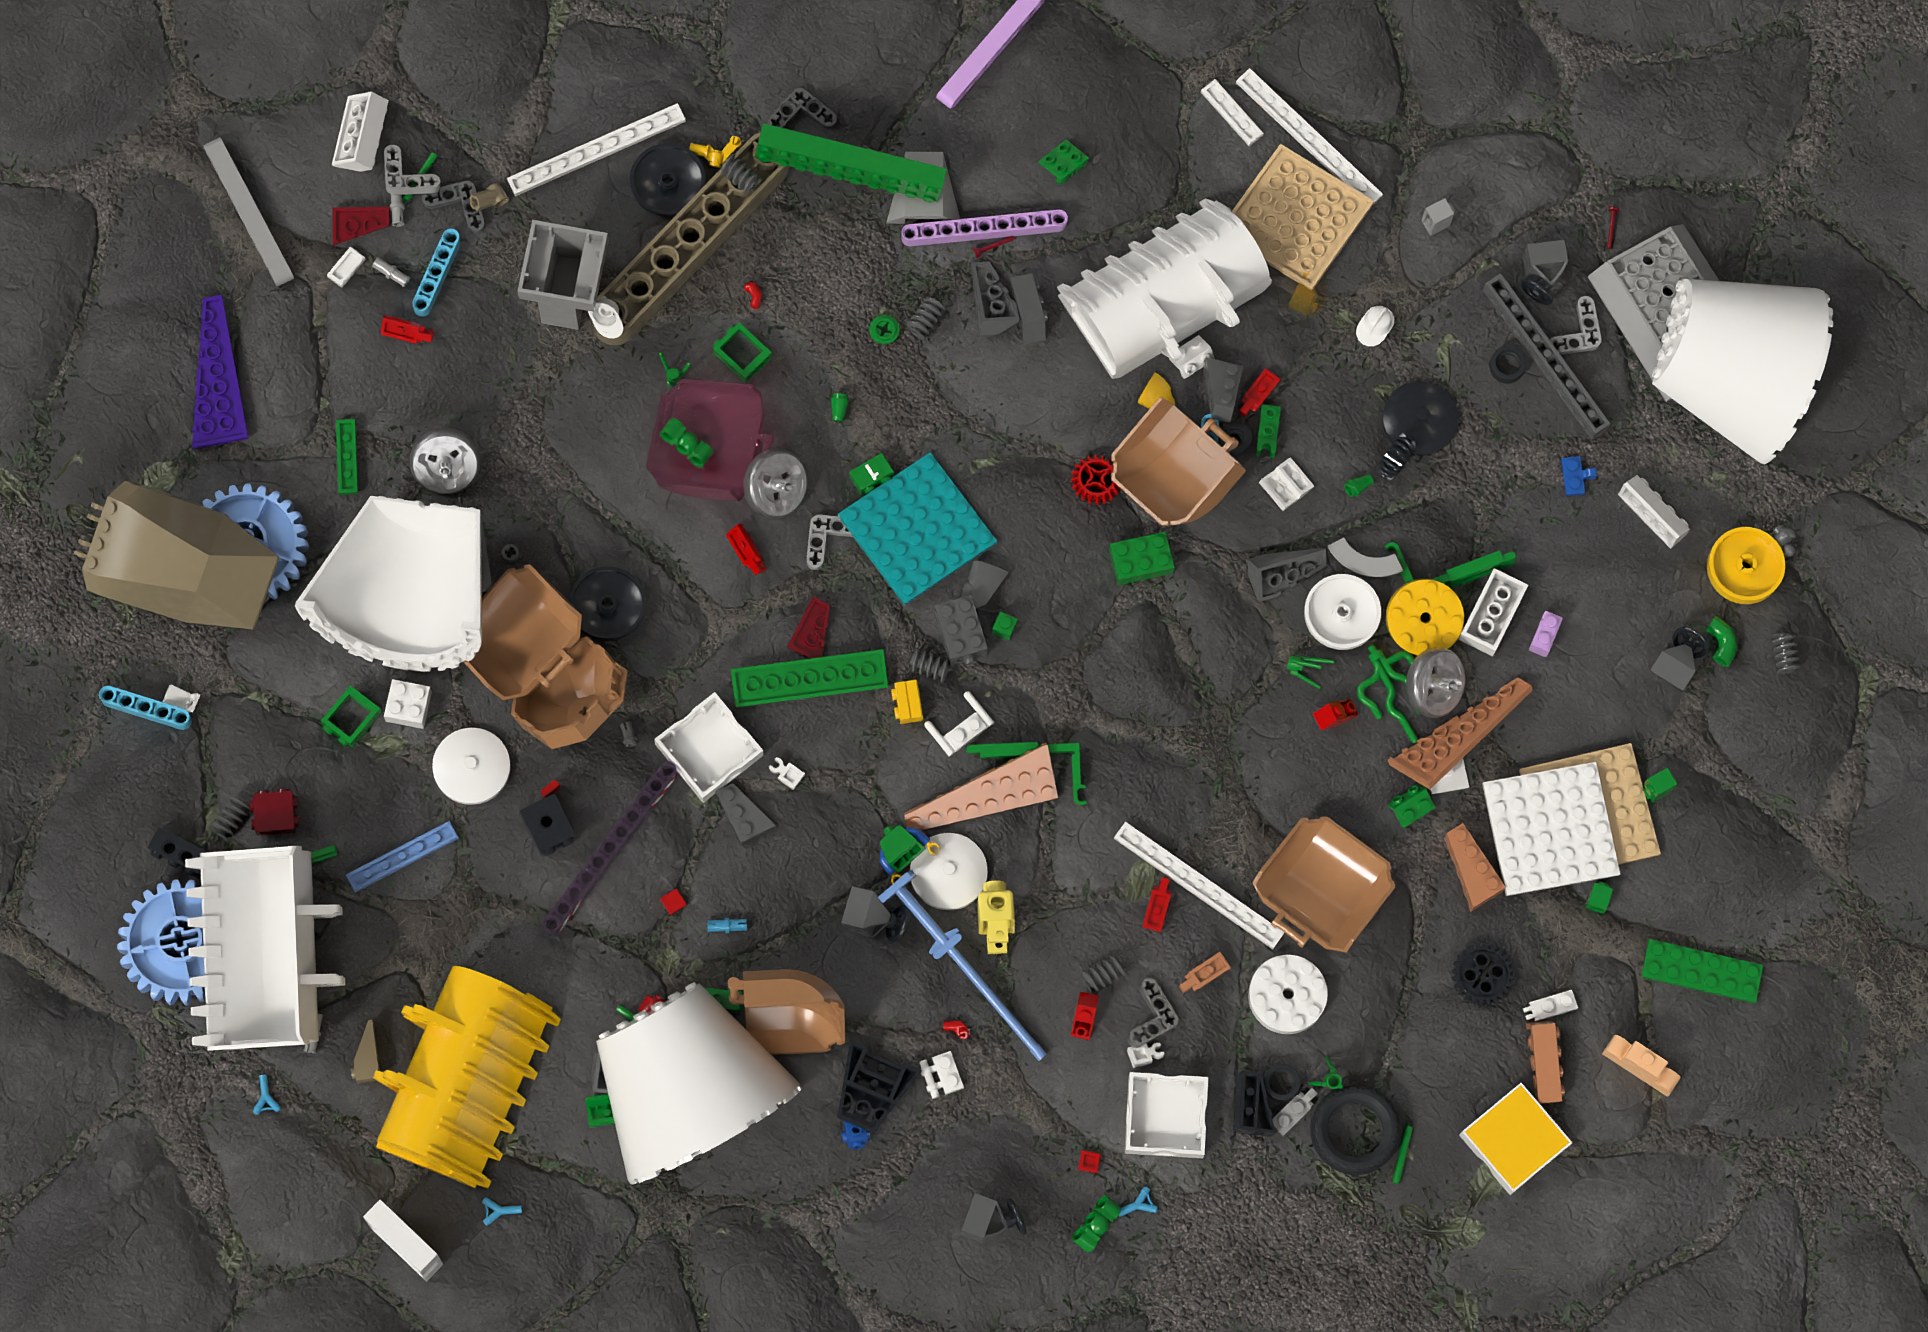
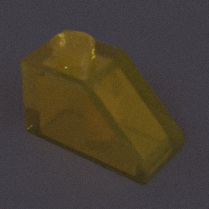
[1288,272,1319,317]

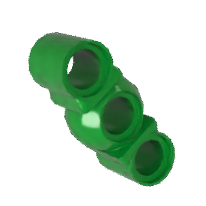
[660,418,713,468]
[1072,1195,1121,1253]

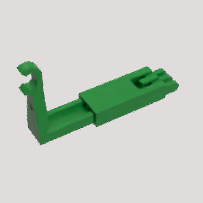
[1385,542,1516,589]
[966,742,1087,806]

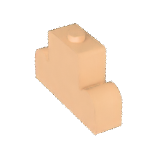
[1602,1035,1681,1097]

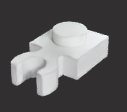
[769,757,805,790]
[1127,1043,1164,1068]

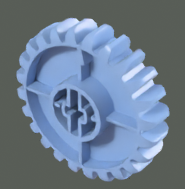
[203,483,309,599]
[117,879,206,1006]

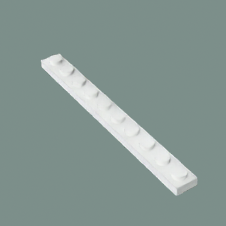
[1236,68,1383,204]
[507,103,686,196]
[1114,822,1284,949]

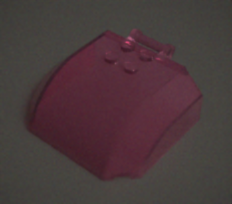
[646,379,774,502]

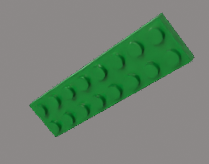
[731,649,888,707]

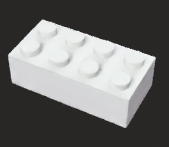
[1458,568,1528,656]

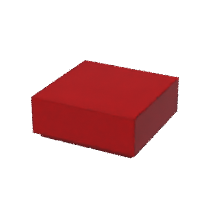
[541,780,561,799]
[660,888,687,916]
[1078,1150,1101,1174]

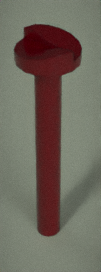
[1607,206,1620,249]
[972,236,1014,258]

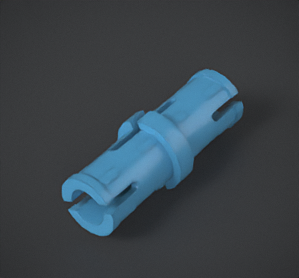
[707,918,747,933]

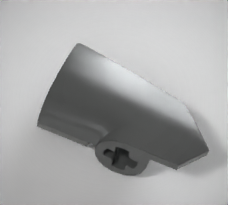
[961,561,1008,608]

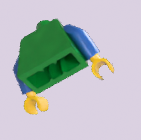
[880,825,941,884]

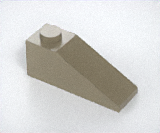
[351,1020,380,1084]

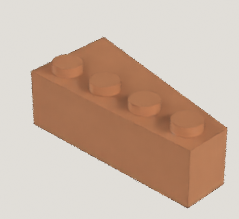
[1444,823,1506,912]
[1526,1021,1565,1103]

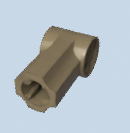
[470,183,509,211]

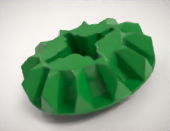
[869,315,899,345]

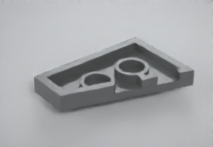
[715,783,776,844]

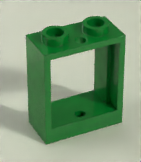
[713,322,772,384]
[321,685,382,748]

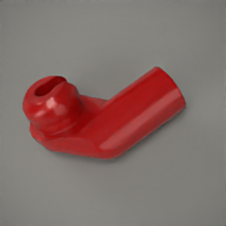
[744,281,762,309]
[943,1020,970,1039]

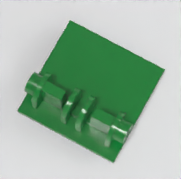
[1038,139,1089,185]

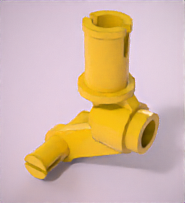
[689,136,742,168]

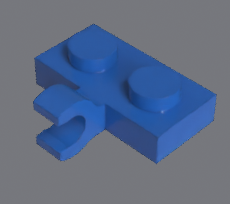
[1561,456,1597,496]

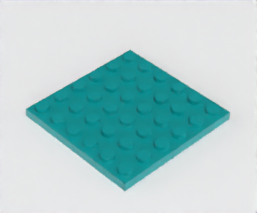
[838,453,997,606]

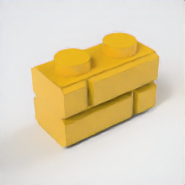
[891,680,923,724]

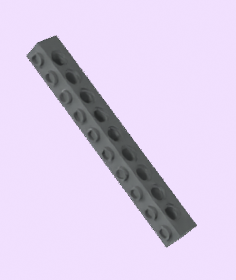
[1483,274,1610,440]

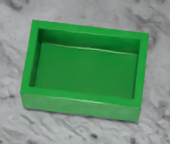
[1109,532,1174,586]

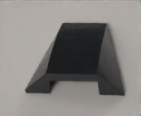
[837,1040,922,1133]

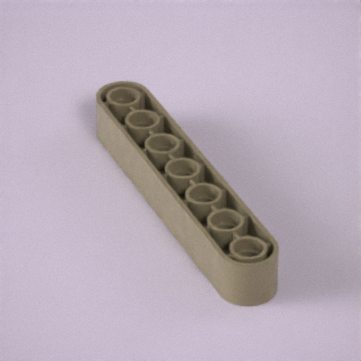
[592,132,790,345]

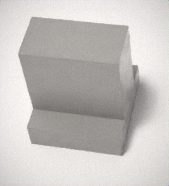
[517,220,609,330]

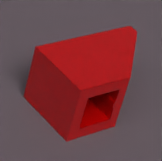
[1313,699,1358,731]
[1071,992,1099,1040]

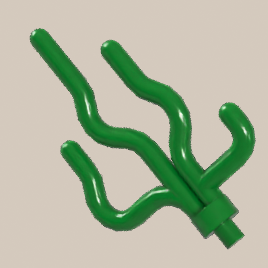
[1357,644,1420,743]

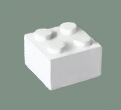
[384,679,432,729]

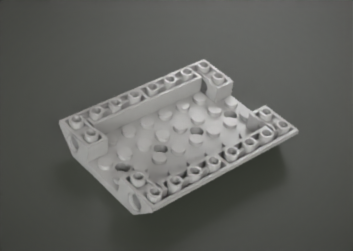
[1588,224,1719,402]

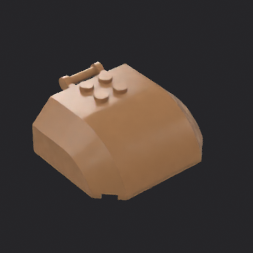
[1112,396,1246,526]
[463,564,582,700]
[1253,817,1395,952]
[728,969,845,1055]

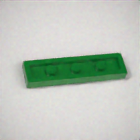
[336,419,358,495]

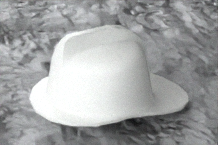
[588,296,624,338]
[1356,306,1394,346]

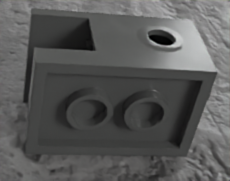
[934,595,988,666]

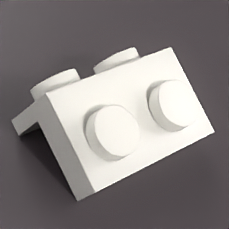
[1169,335,1215,379]

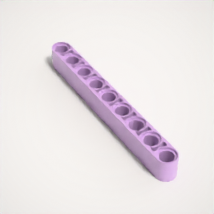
[936,0,1046,109]
[901,210,1068,246]

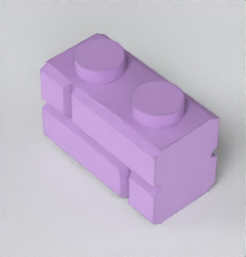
[1529,611,1563,657]

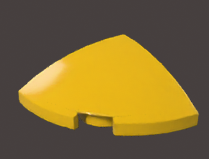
[1138,373,1175,409]

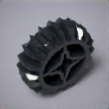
[1377,432,1418,481]

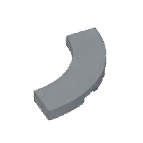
[1327,538,1404,577]

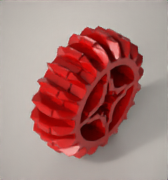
[1071,454,1121,505]

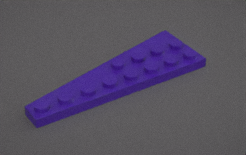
[192,295,249,450]

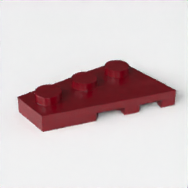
[332,207,390,246]
[787,596,830,659]

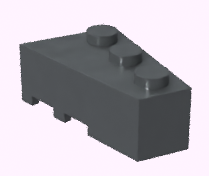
[1010,273,1048,344]
[1203,357,1243,423]

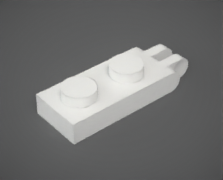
[1523,990,1578,1022]

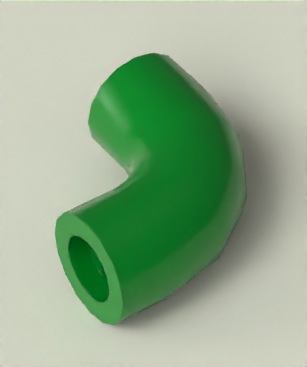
[1706,615,1738,667]

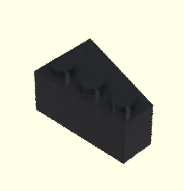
[1233,1071,1277,1137]

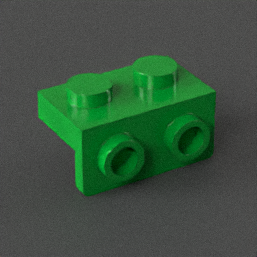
[1387,785,1436,828]
[585,1094,615,1128]

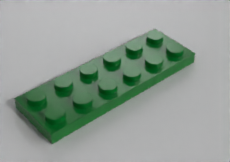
[1641,939,1763,1004]

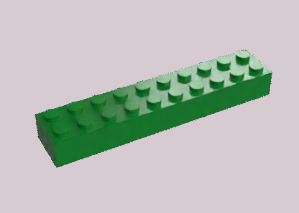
[754,123,947,203]

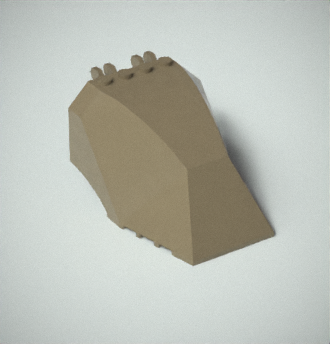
[74,481,280,630]

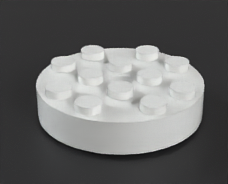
[1248,955,1327,1034]

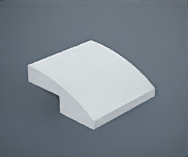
[1259,457,1314,511]

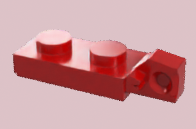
[380,315,435,344]
[1239,368,1281,418]
[726,523,766,575]
[1142,877,1171,933]

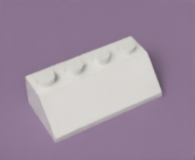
[332,92,388,172]
[1618,475,1690,549]

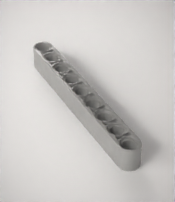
[203,137,294,287]

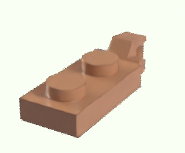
[1179,952,1231,993]

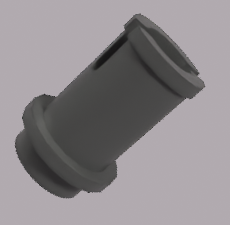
[620,721,638,747]

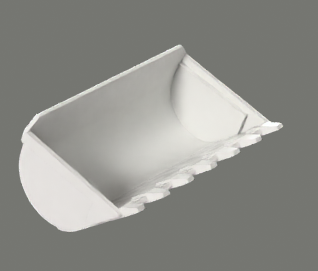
[1057,199,1272,379]
[185,846,345,1050]

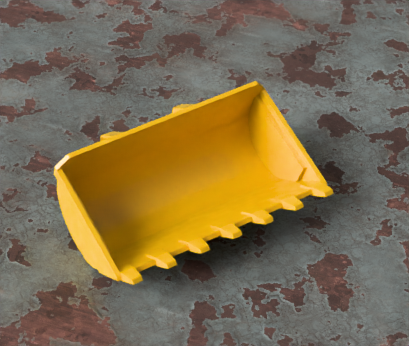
[373,966,561,1188]

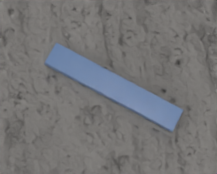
[346,821,459,893]

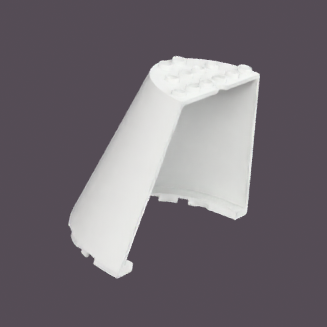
[1652,279,1833,465]
[295,496,482,672]
[596,982,802,1184]

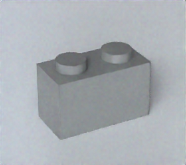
[1421,198,1455,236]

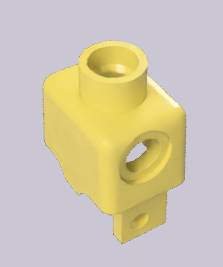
[977,881,1015,954]

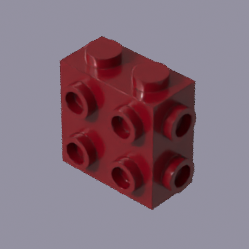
[250,789,299,836]

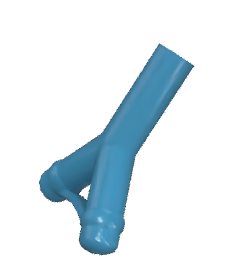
[253,1074,281,1115]
[1119,1187,1158,1217]
[482,1197,522,1226]

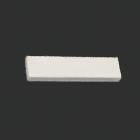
[1201,79,1264,146]

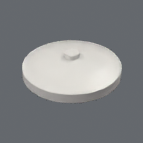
[1304,574,1381,650]
[433,728,511,805]
[910,833,987,910]

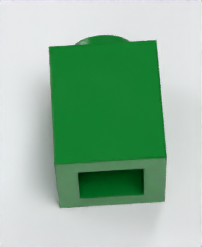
[992,612,1018,641]
[1585,882,1613,914]

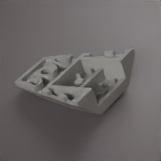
[886,152,960,224]

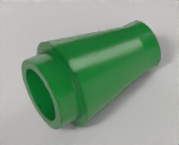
[831,393,849,422]
[1344,474,1374,497]

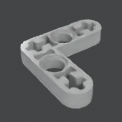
[384,145,440,195]
[1550,296,1601,355]
[807,515,853,570]

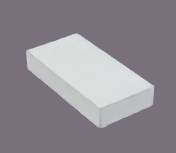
[327,247,366,287]

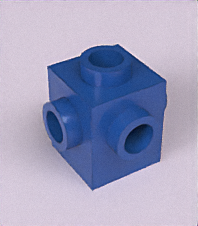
[841,1121,870,1150]

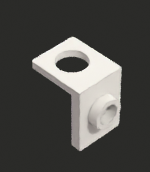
[163,685,200,713]

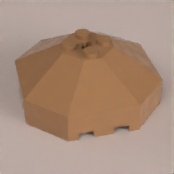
[511,637,628,749]

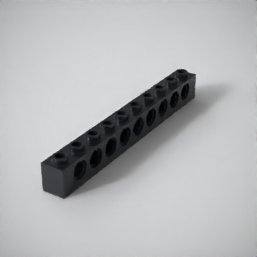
[148,827,332,939]

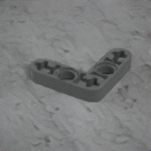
[767,88,837,130]
[422,181,485,234]
[1127,978,1178,1048]

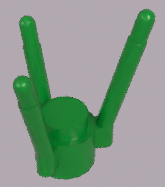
[659,352,691,388]
[1287,654,1335,689]
[1308,1056,1343,1089]

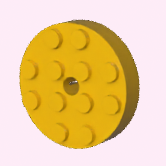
[1707,527,1785,604]
[1386,579,1464,655]

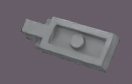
[1272,1088,1318,1136]

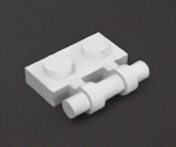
[919,1051,964,1099]

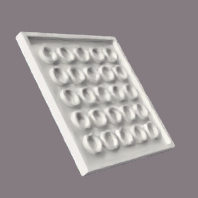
[1482,762,1620,896]

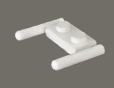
[924,691,994,757]

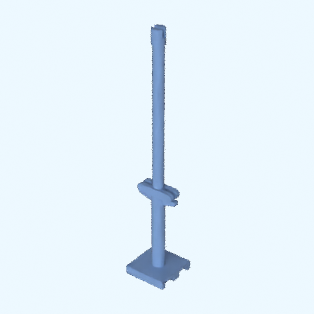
[878,870,1047,1061]

